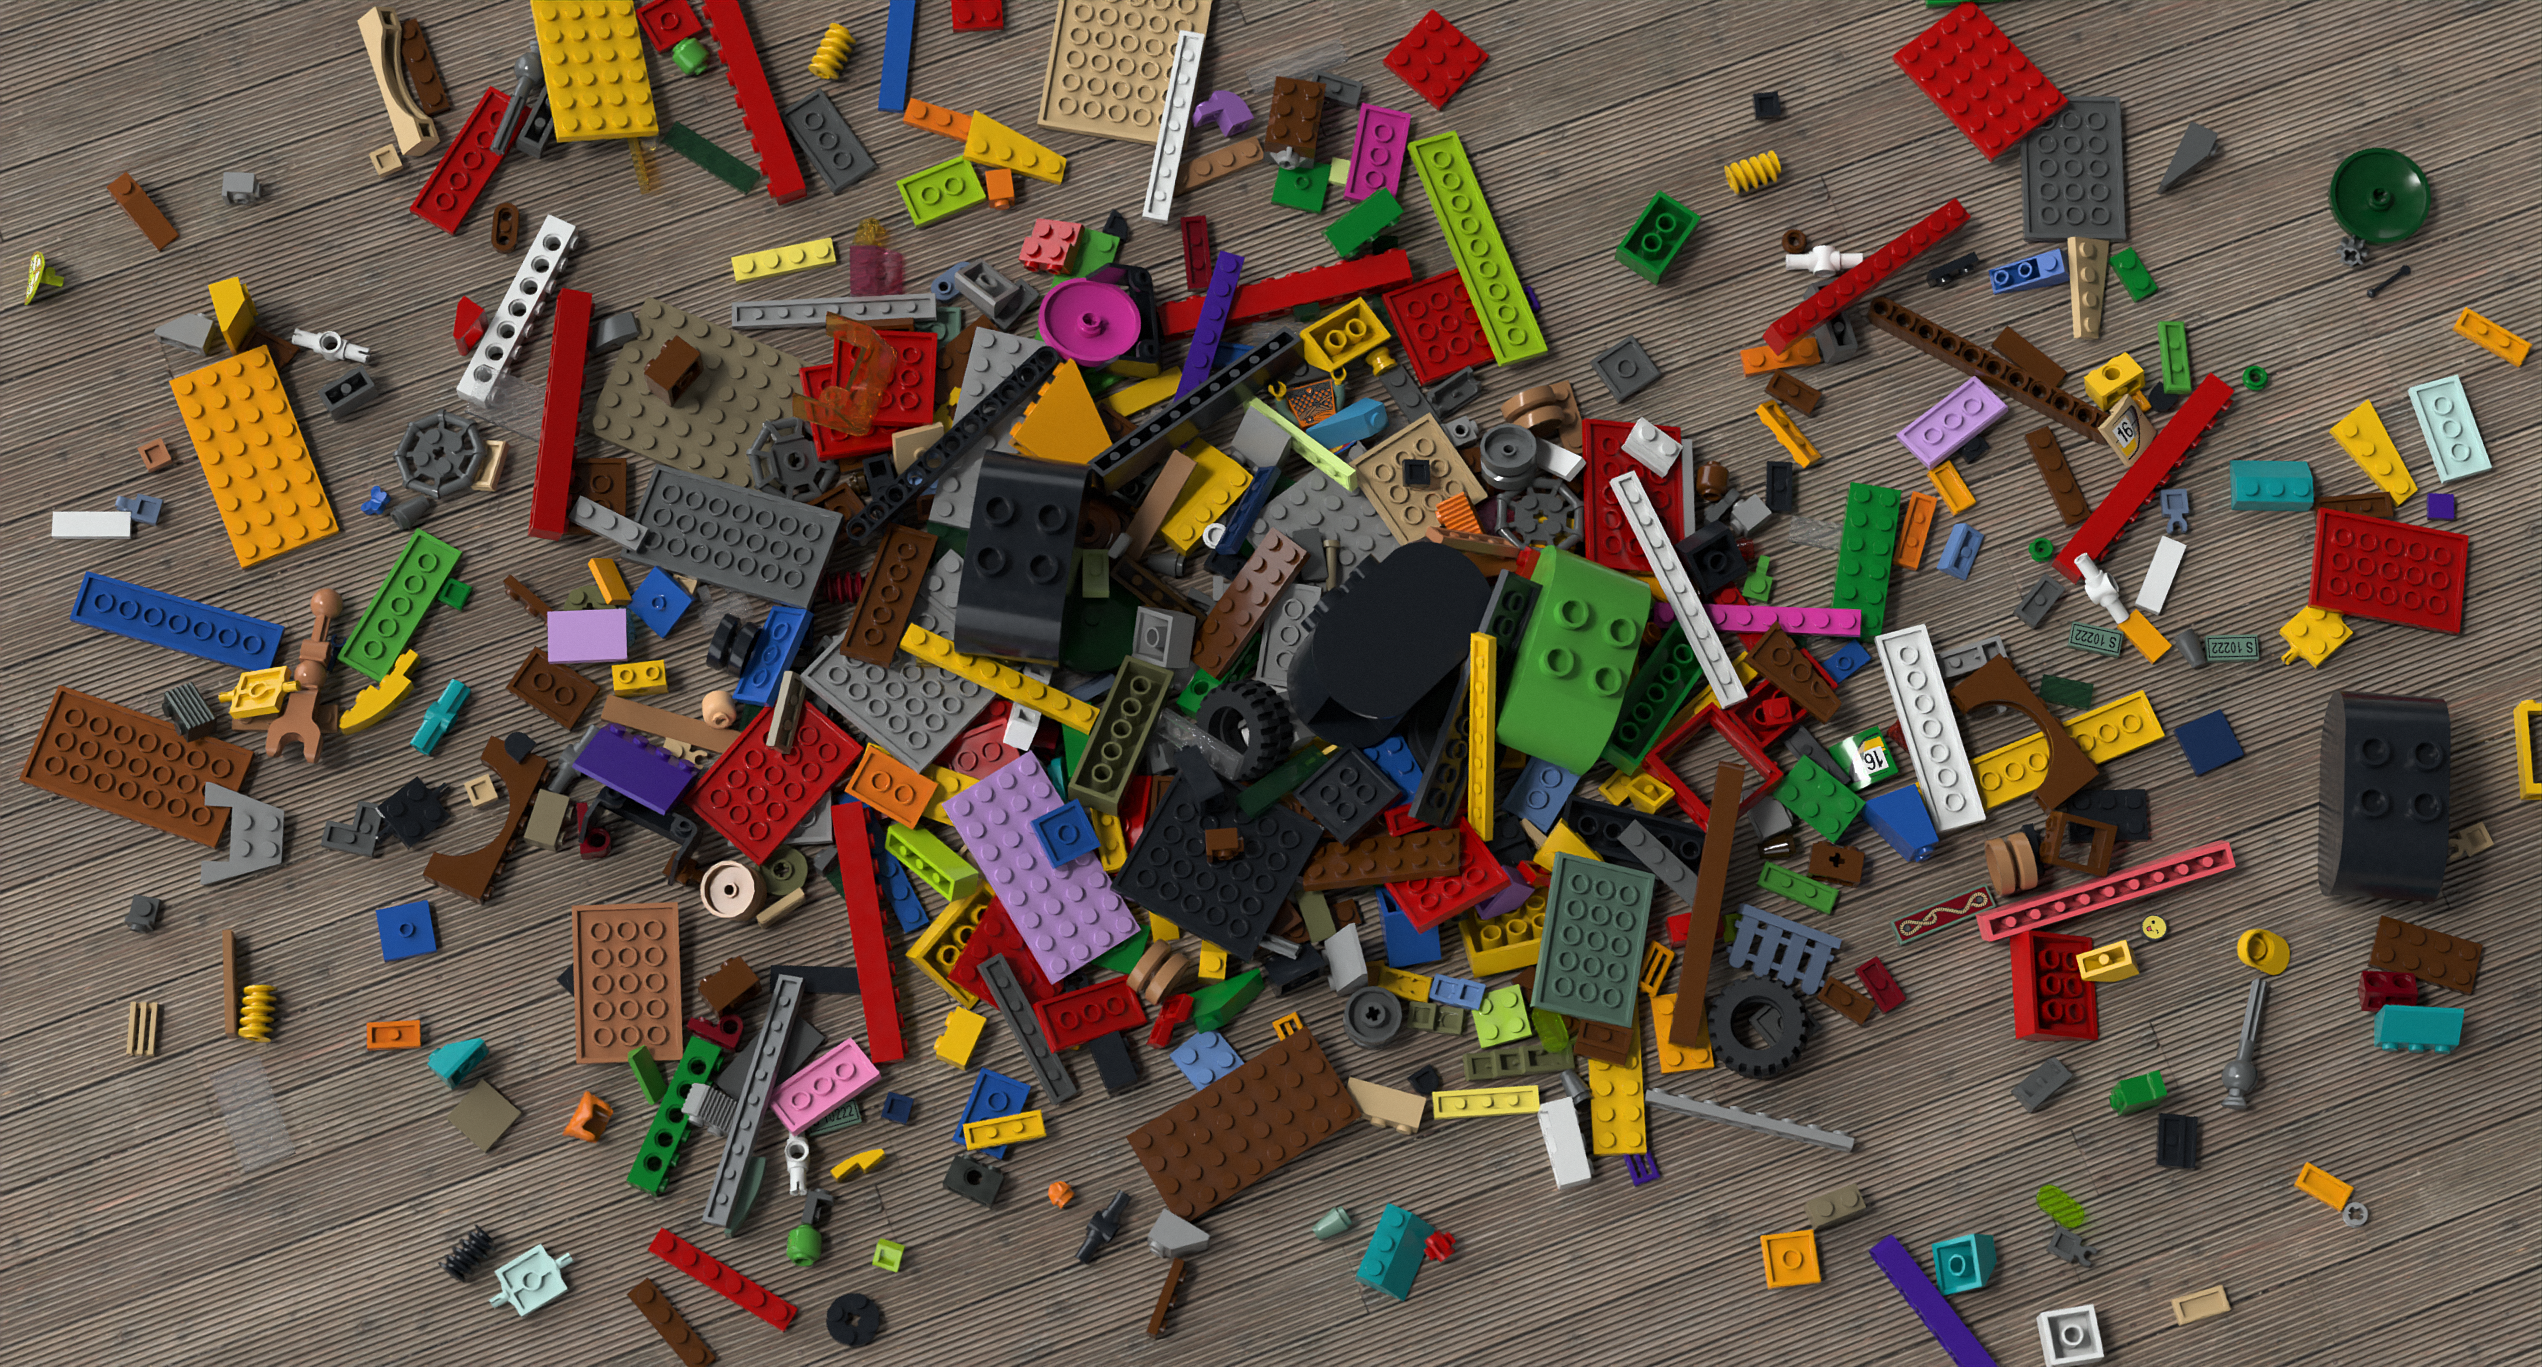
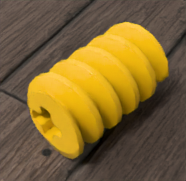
[808,23,857,79]
[1724,150,1781,195]
[238,985,278,1043]

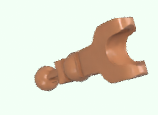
[265,588,343,764]

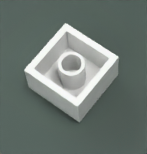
[2036,1304,2104,1367]

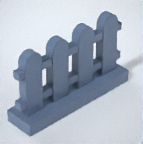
[1725,903,1842,995]

